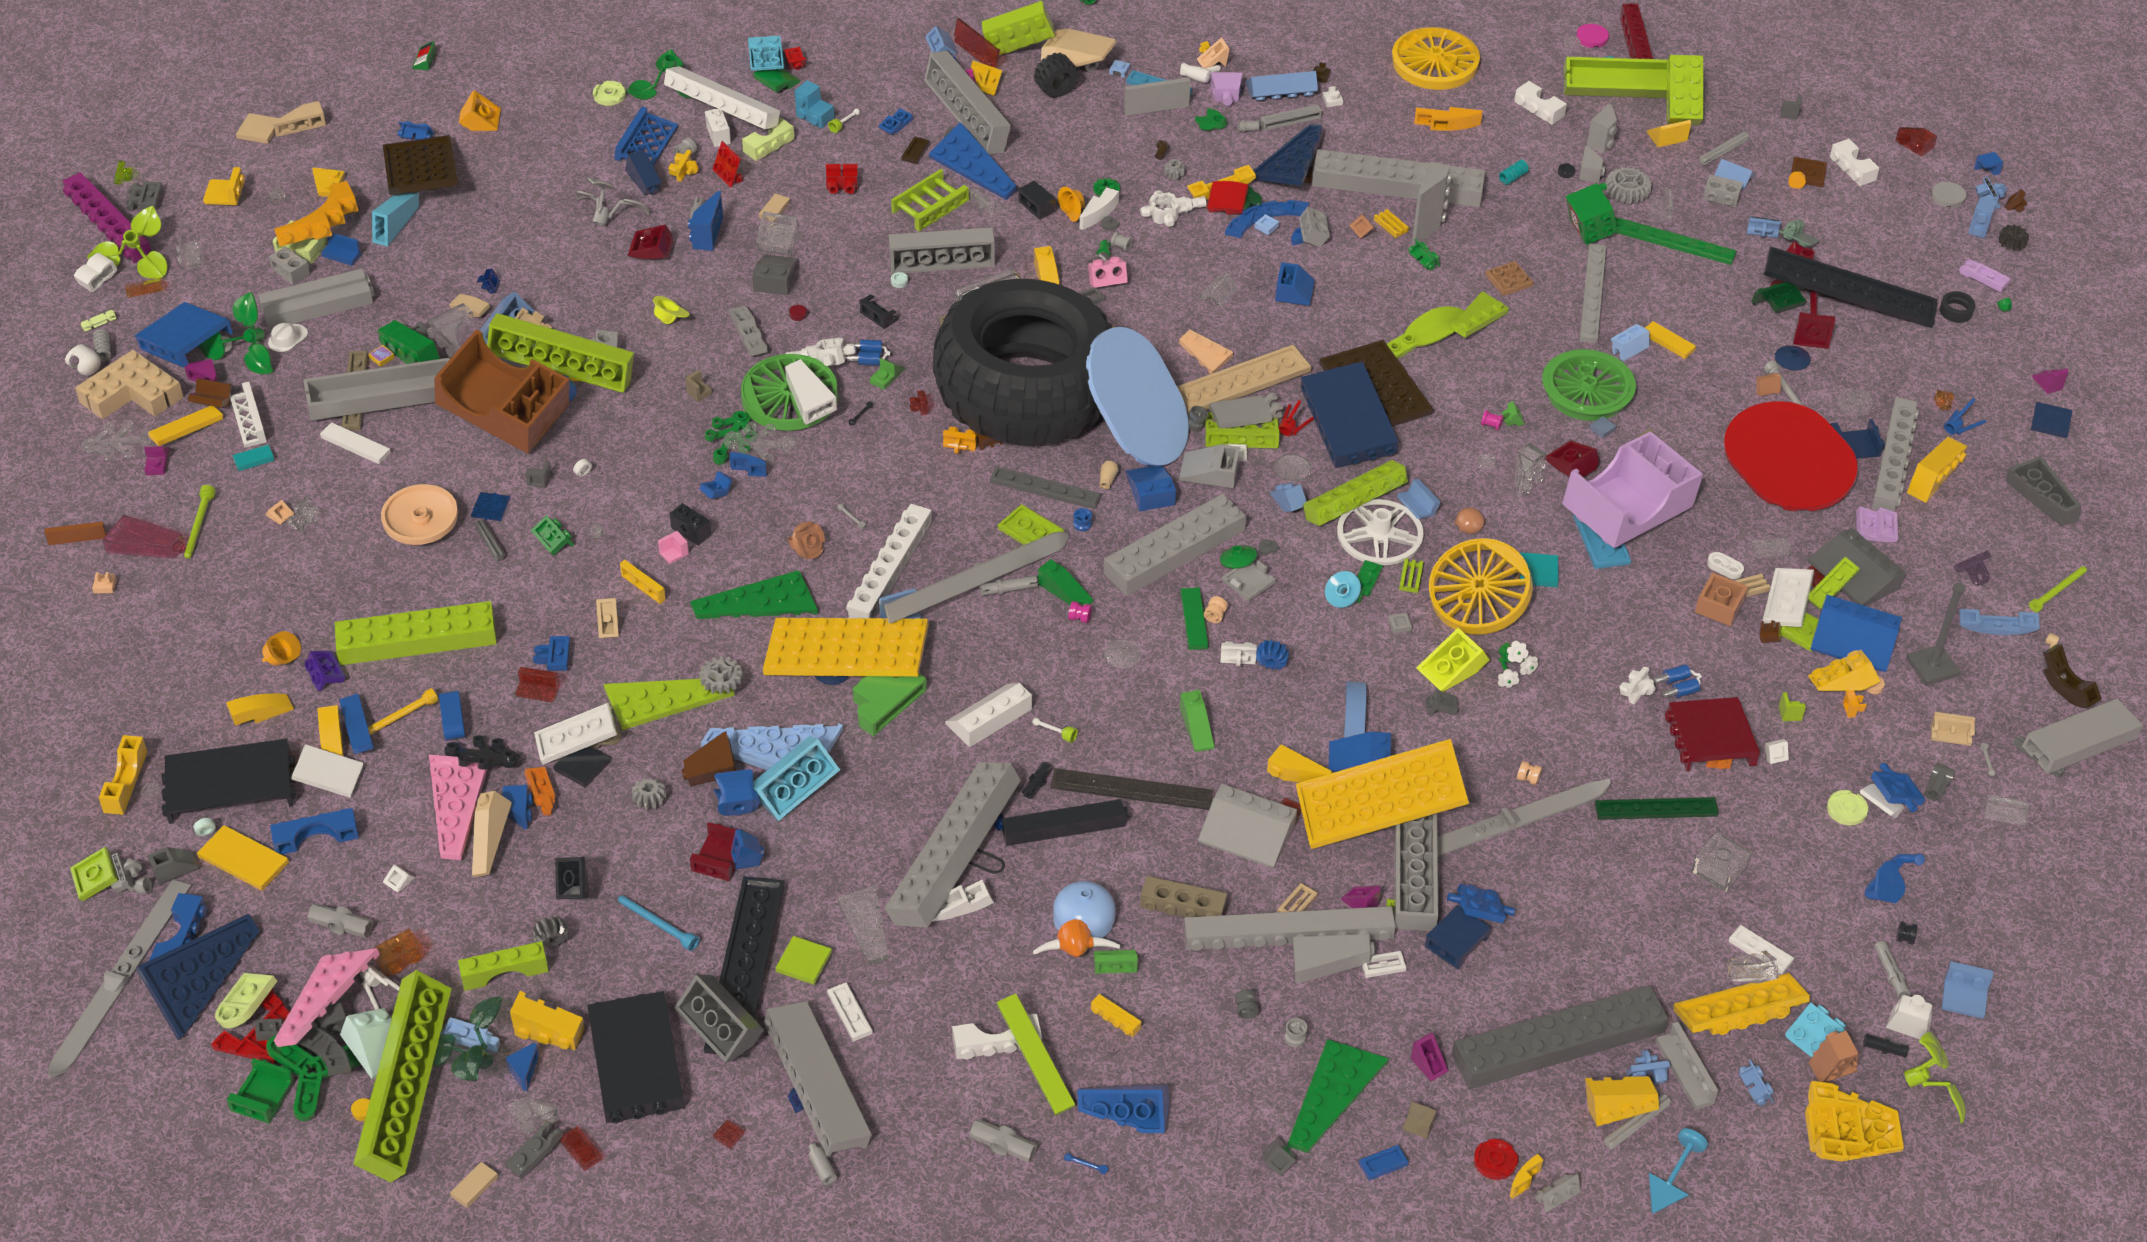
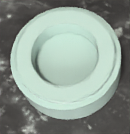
[891,272,908,288]
[194,818,216,836]

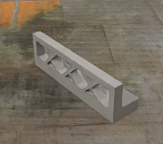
[1655,1022,1718,1110]

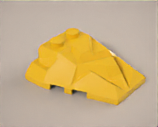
[1805,1081,1904,1162]

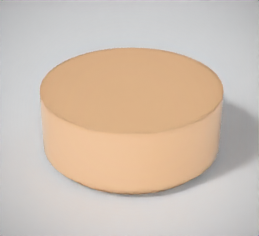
[1865,676,1885,694]

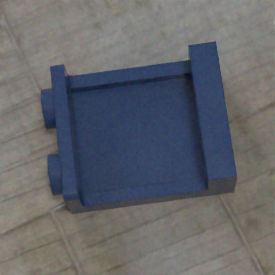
[1425,905,1490,970]

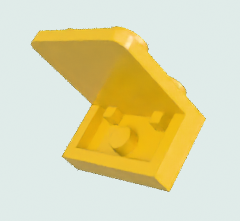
[203,167,245,205]

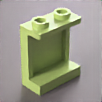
[273,220,328,264]

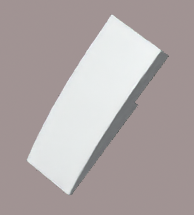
[1080,187,1119,230]
[932,880,994,922]

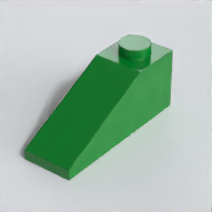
[1038,559,1093,607]

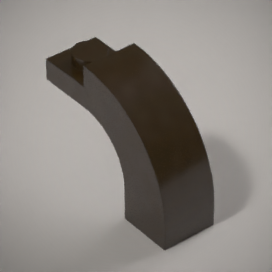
[2043,644,2102,708]

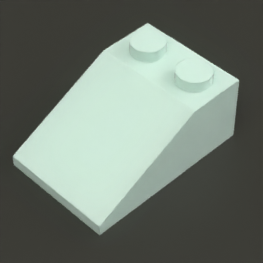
[340,1008,392,1079]

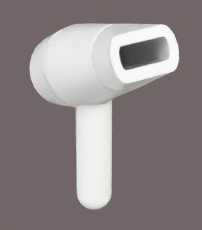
[1180,63,1221,83]

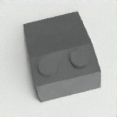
[752,255,798,295]

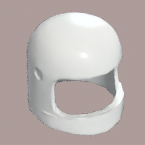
[65,344,101,376]

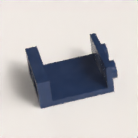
[1830,419,1885,459]

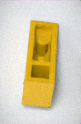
[1034,246,1059,284]
[1267,744,1332,782]

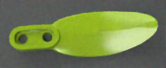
[1387,306,1464,359]

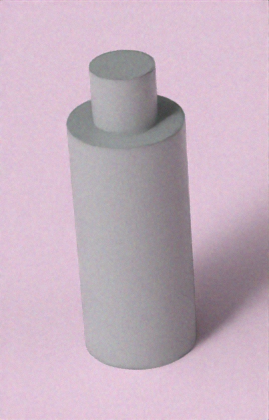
[808,1143,837,1185]

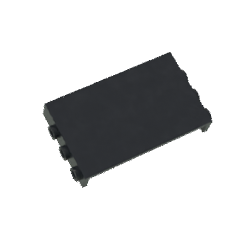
[161,738,296,824]
[587,991,685,1123]

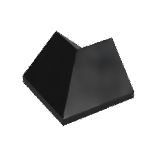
[555,857,589,899]

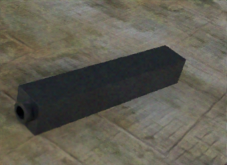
[1002,799,1129,846]

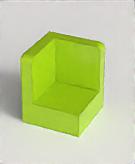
[1779,692,1806,721]

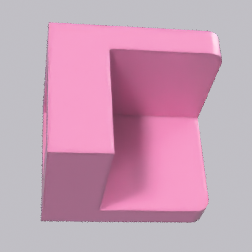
[658,531,689,563]

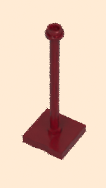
[1793,290,1835,349]

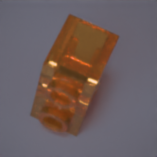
[372,929,424,977]

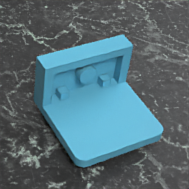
[1785,1002,1849,1057]

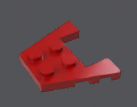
[211,989,290,1064]

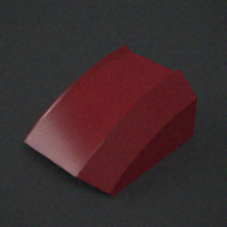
[627,224,674,260]
[1544,440,1599,477]

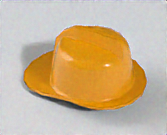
[1058,187,1085,222]
[262,631,301,666]

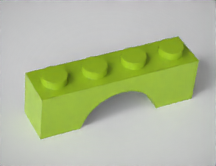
[458,941,548,991]

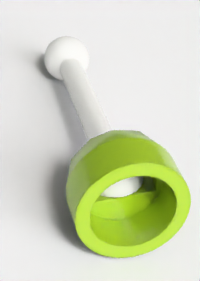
[828,109,860,133]
[1032,718,1078,743]

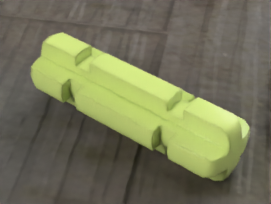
[81,310,116,332]

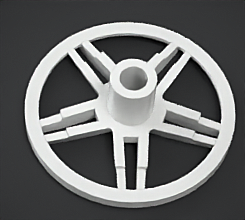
[1337,499,1423,565]

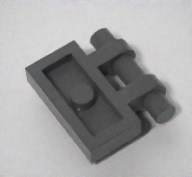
[126,182,163,211]

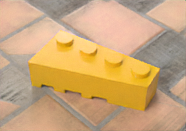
[1907,437,1968,503]

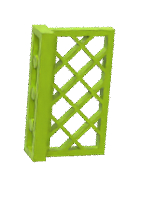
[1205,412,1279,448]

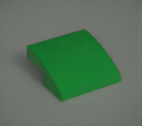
[753,69,800,92]

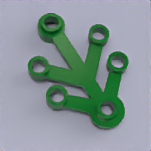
[705,411,757,465]

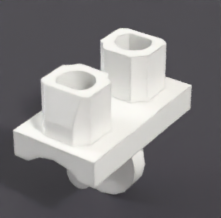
[1221,641,1257,666]
[1620,667,1655,704]

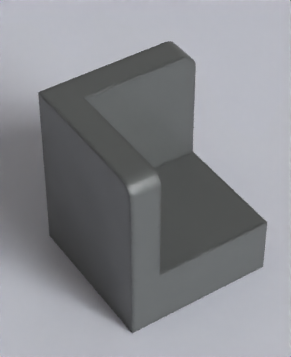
[1781,94,1801,119]
[525,460,552,488]
[1262,1138,1296,1176]

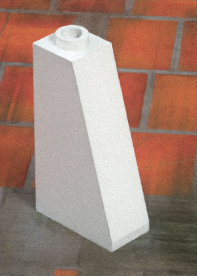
[785,359,837,425]

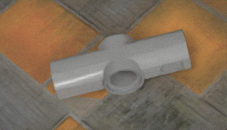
[308,904,373,938]
[969,1119,1037,1163]

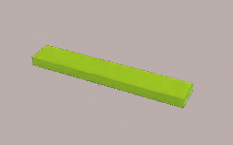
[996,993,1075,1116]

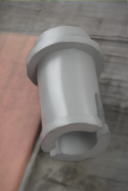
[1238,120,1259,133]

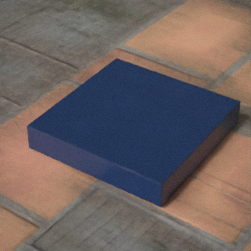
[2030,402,2073,438]

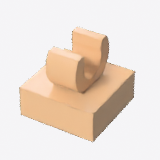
[92,572,116,593]

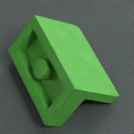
[1094,950,1138,974]

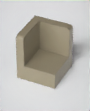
[685,370,712,402]
[1403,1102,1436,1139]

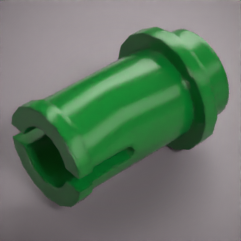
[1096,240,1111,257]

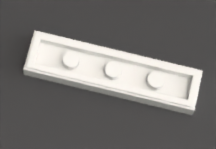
[320,422,391,464]

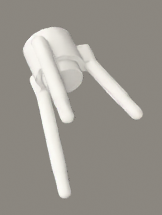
[360,965,400,1010]

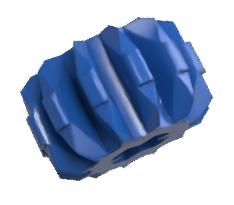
[1256,639,1289,670]

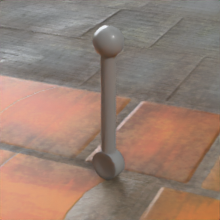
[837,504,866,529]
[1980,743,1996,777]

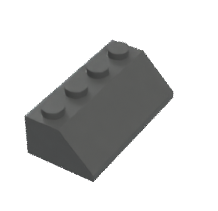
[674,974,764,1063]

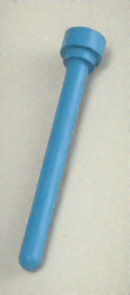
[618,895,700,951]

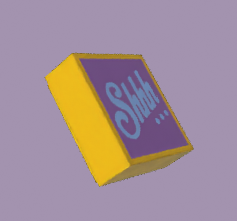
[369,345,395,367]

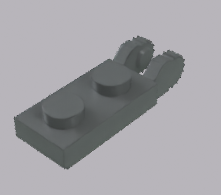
[504,1121,564,1179]

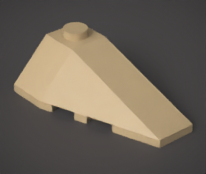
[472,791,512,877]

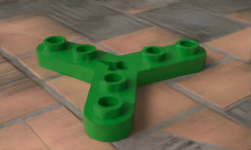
[266,1035,361,1121]

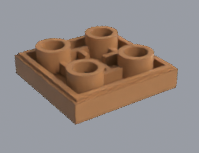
[1485,261,1533,296]

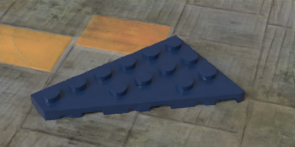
[1253,124,1324,186]
[136,914,259,1040]

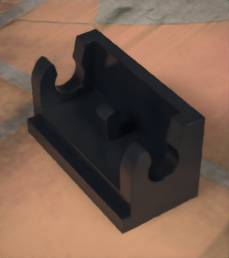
[859,294,898,329]

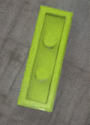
[1808,557,1860,611]

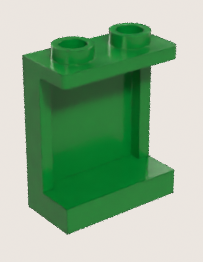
[227,1058,295,1124]

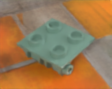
[1779,219,1821,247]

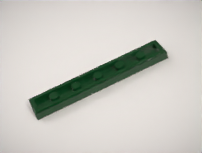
[1594,797,1718,820]

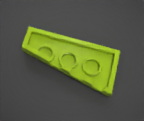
[1451,291,1509,338]

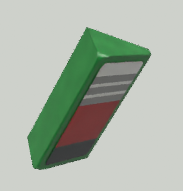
[412,41,436,70]

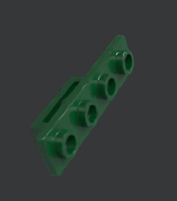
[1751,282,1806,313]

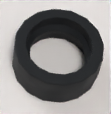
[1939,291,1976,323]

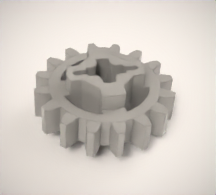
[699,656,743,694]

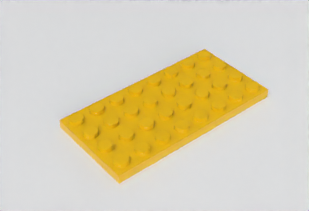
[763,617,928,677]
[1296,739,1469,849]

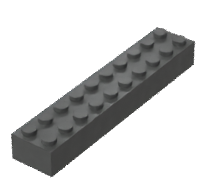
[1452,985,1668,1090]

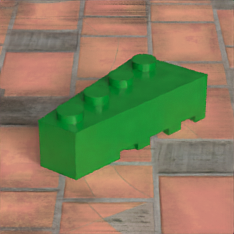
[377,320,440,364]

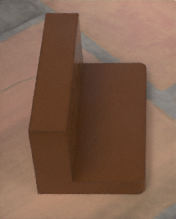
[188,378,232,408]

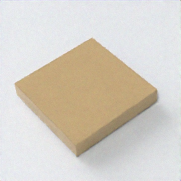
[236,113,279,144]

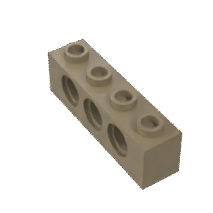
[1140,876,1227,917]

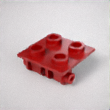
[712,141,742,188]

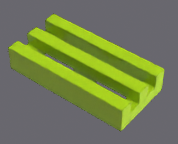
[1399,558,1423,593]

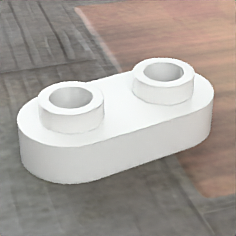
[1707,552,1744,579]

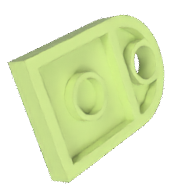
[215,973,277,1029]

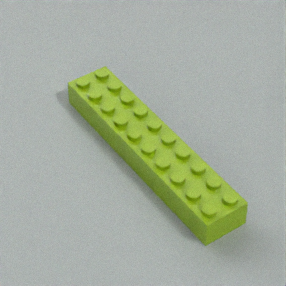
[353,970,452,1182]

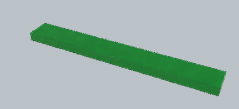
[1615,217,1737,265]

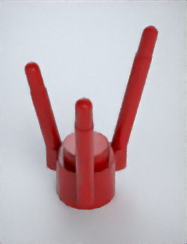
[1278,400,1314,437]

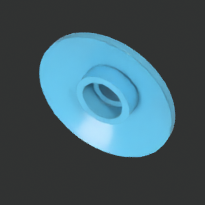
[1325,571,1361,608]

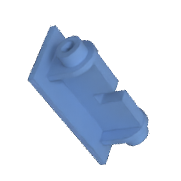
[1739,1059,1774,1106]

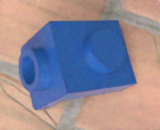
[699,471,732,499]

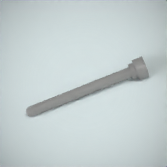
[1764,361,1804,406]

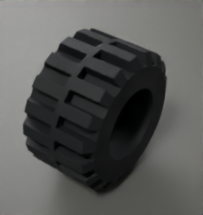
[1034,53,1079,98]

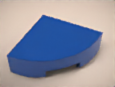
[1291,227,1304,246]

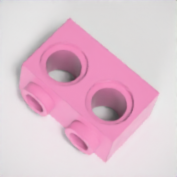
[1088,257,1127,288]

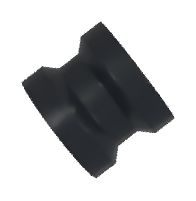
[1896,921,1918,945]

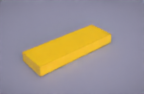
[1645,321,1696,359]
[620,560,666,604]

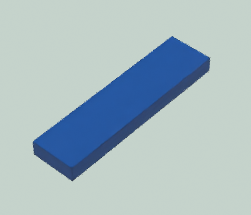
[339,693,374,754]

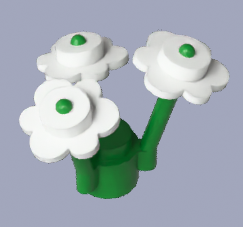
[1498,641,1538,688]

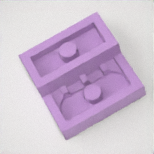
[1856,506,1898,542]

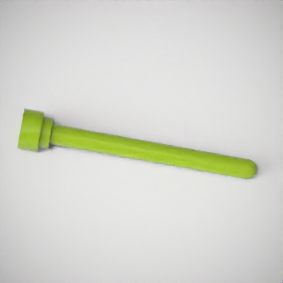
[184,485,216,559]

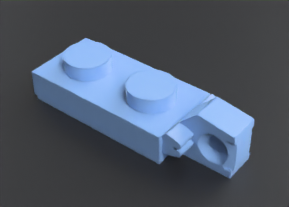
[440,1017,501,1052]

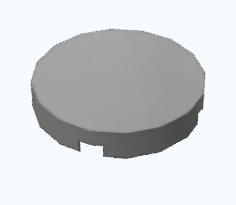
[1932,182,1966,208]

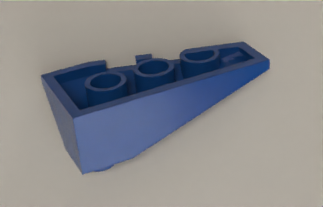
[1077,1085,1169,1133]

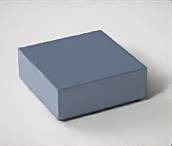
[1590,416,1616,438]

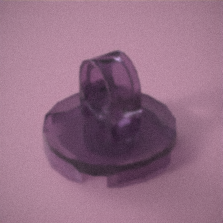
[1954,550,1992,586]

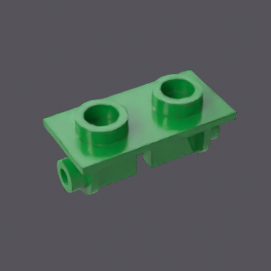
[1408,238,1441,270]

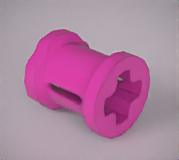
[1481,410,1504,431]

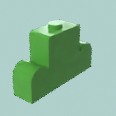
[853,674,927,736]

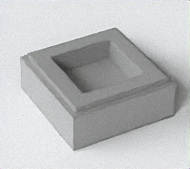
[1388,613,1412,634]

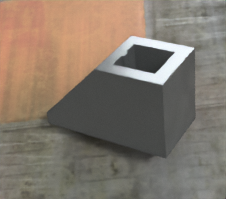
[147,847,199,884]

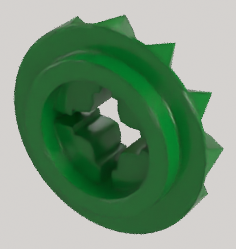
[1093,177,1120,196]

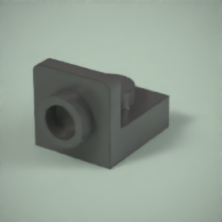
[1425,689,1458,716]

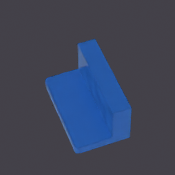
[321,232,361,266]

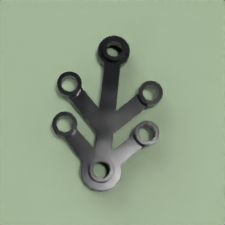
[445,735,520,770]

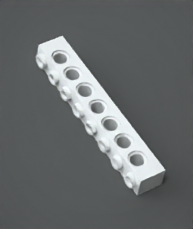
[846,504,932,618]

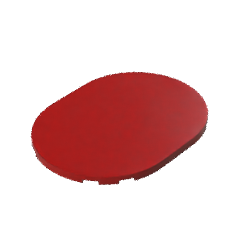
[1724,401,1857,511]

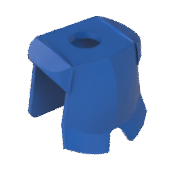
[713,769,760,816]

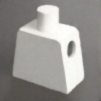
[1886,995,1933,1039]

